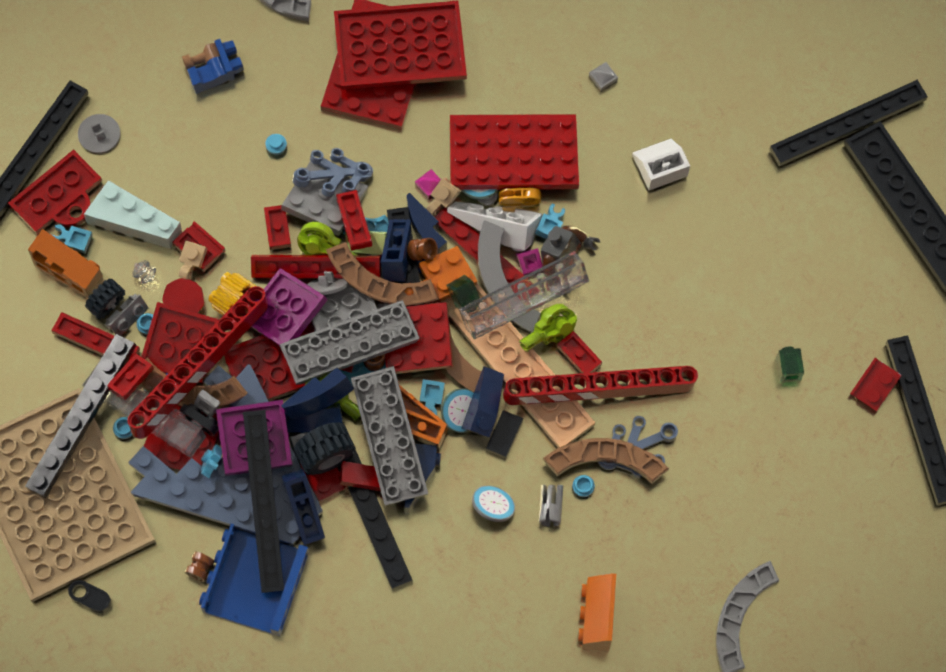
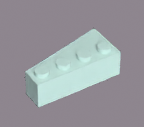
[84,181,182,249]

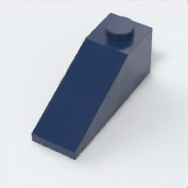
[381,219,411,282]
[461,366,504,438]
[404,444,441,514]
[281,469,325,545]

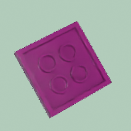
[243,268,328,346]
[216,400,292,476]

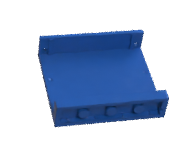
[199,523,309,637]

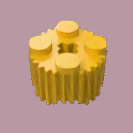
[208,272,256,317]

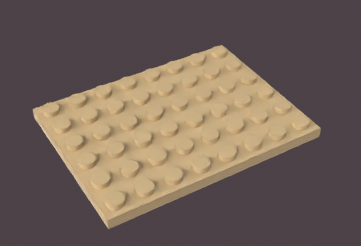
[0,388,156,602]

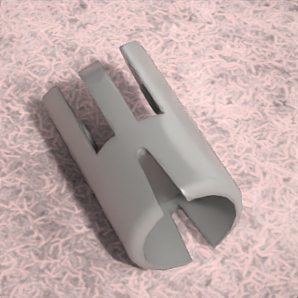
[539,485,563,526]

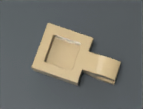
[426,177,461,215]
[178,241,208,280]

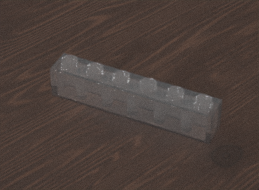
[459,251,589,340]
[82,364,207,458]

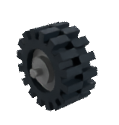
[85,278,125,319]

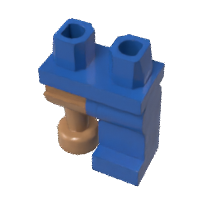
[182,39,244,94]

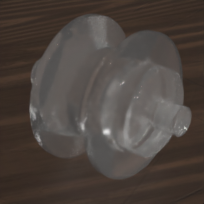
[132,260,156,284]

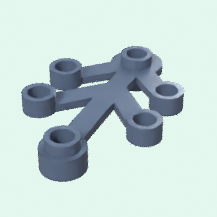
[292,148,373,197]
[598,416,678,478]

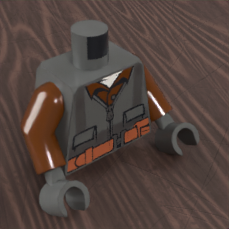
[541,225,600,293]

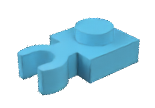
[535,203,565,239]
[52,225,93,254]
[420,379,445,415]
[201,444,222,478]

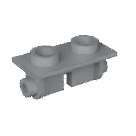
[104,294,149,336]

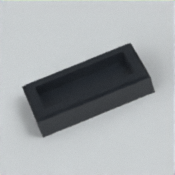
[486,410,523,459]

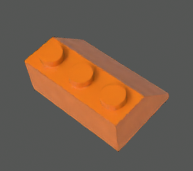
[578,573,616,651]

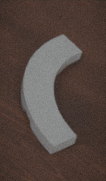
[259,0,311,22]
[478,220,541,333]
[716,561,779,672]

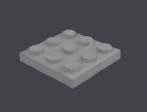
[281,161,368,236]
[311,284,377,331]

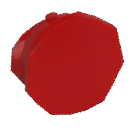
[162,278,204,313]

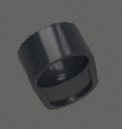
[68,580,111,614]

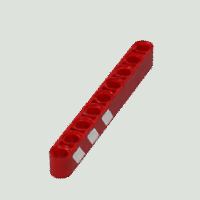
[127,286,268,439]
[503,366,698,405]

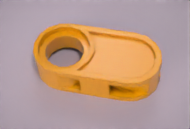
[499,188,541,206]

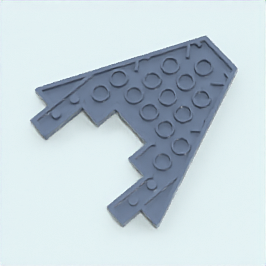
[128,364,323,545]

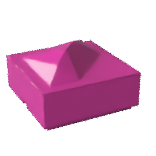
[415,169,441,199]
[517,248,543,275]

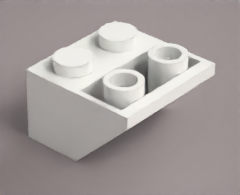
[632,139,690,190]

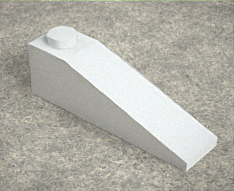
[447,202,542,251]

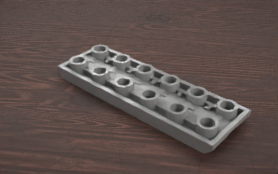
[280,300,420,385]
[351,366,428,506]

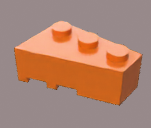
[28,229,103,297]
[399,385,448,449]

